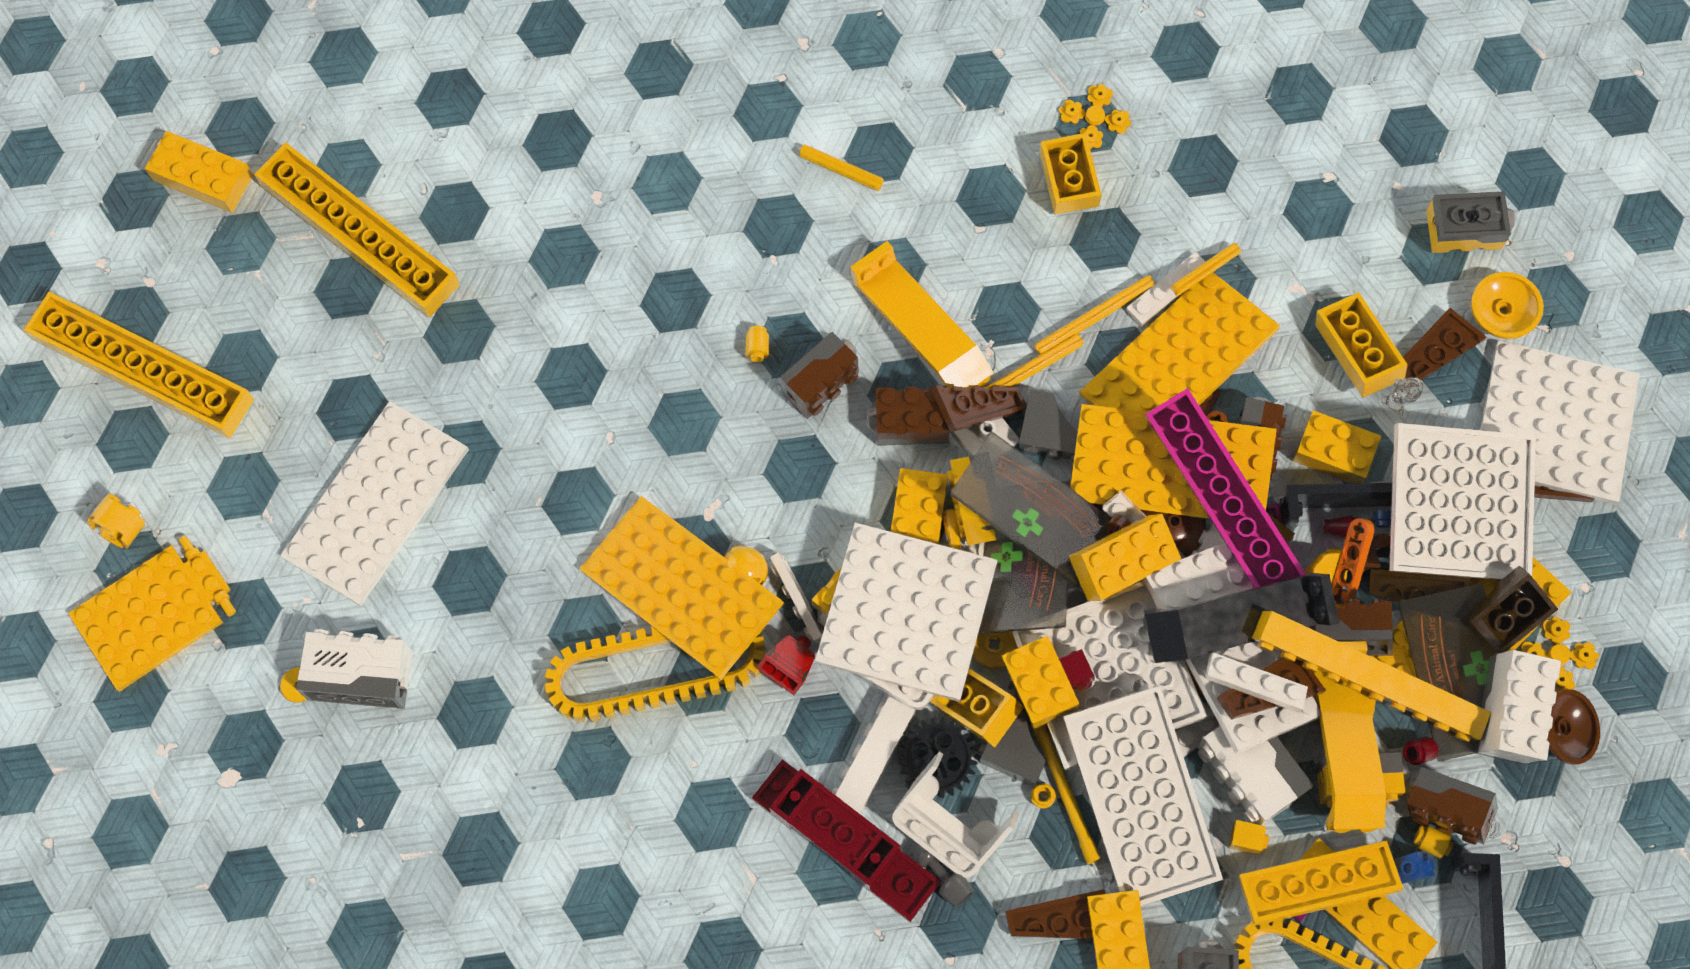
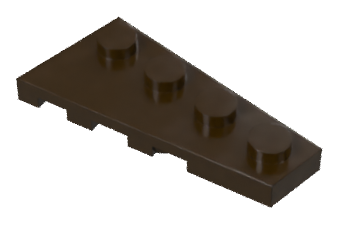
[1368,569,1470,628]

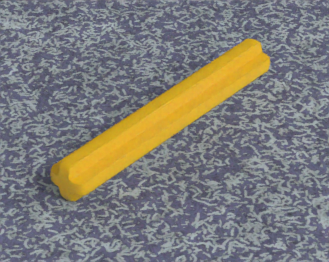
[799,144,884,191]
[1171,243,1241,296]

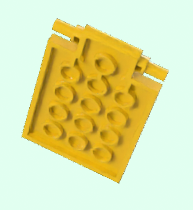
[68,536,236,692]

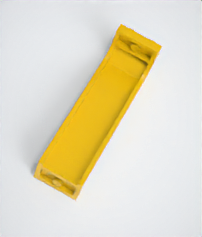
[850,241,994,388]
[1314,641,1386,833]

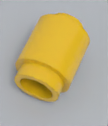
[745,326,769,362]
[1413,825,1454,859]

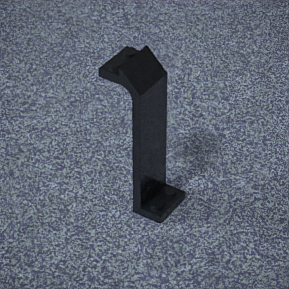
[1280,482,1393,531]
[1143,573,1339,663]
[1452,853,1506,969]

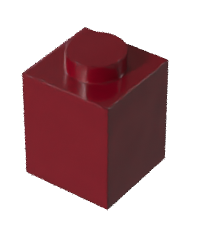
[1059,649,1095,691]

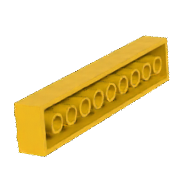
[254,142,460,318]
[24,292,255,439]

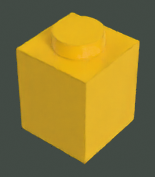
[1229,820,1269,855]

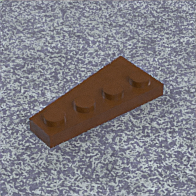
[1397,308,1487,390]
[931,386,1027,433]
[1217,658,1326,720]
[1005,889,1106,939]

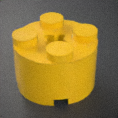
[86,493,145,549]

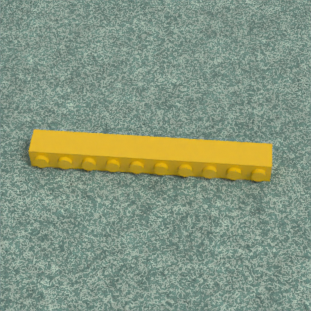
[1251,611,1491,742]

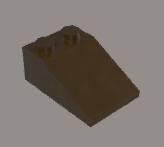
[1469,566,1558,654]

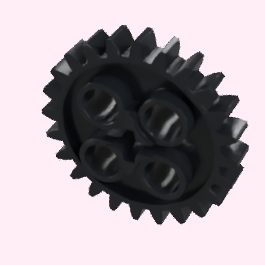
[897,717,978,799]

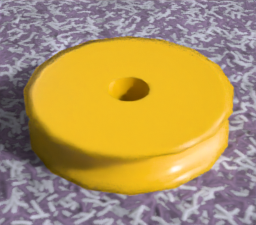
[280,667,307,703]

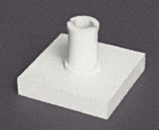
[953,418,1020,464]

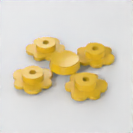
[1059,84,1131,149]
[1521,617,1599,691]

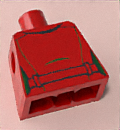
[757,636,815,695]

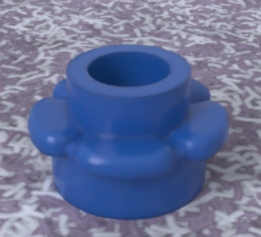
[1371,510,1392,528]

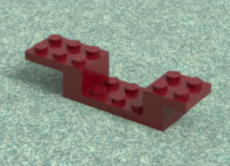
[752,759,941,923]

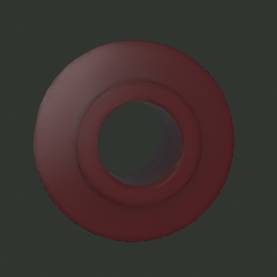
[1403,736,1439,765]

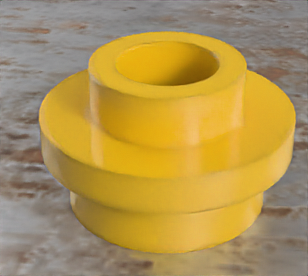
[1030,783,1056,809]

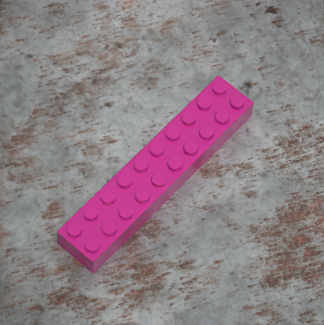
[1145,388,1306,588]

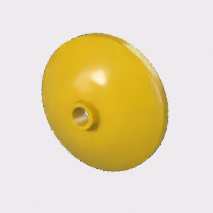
[1471,272,1544,339]

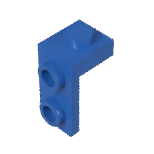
[1393,852,1435,884]

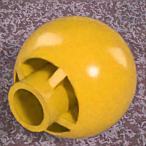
[724,545,768,586]

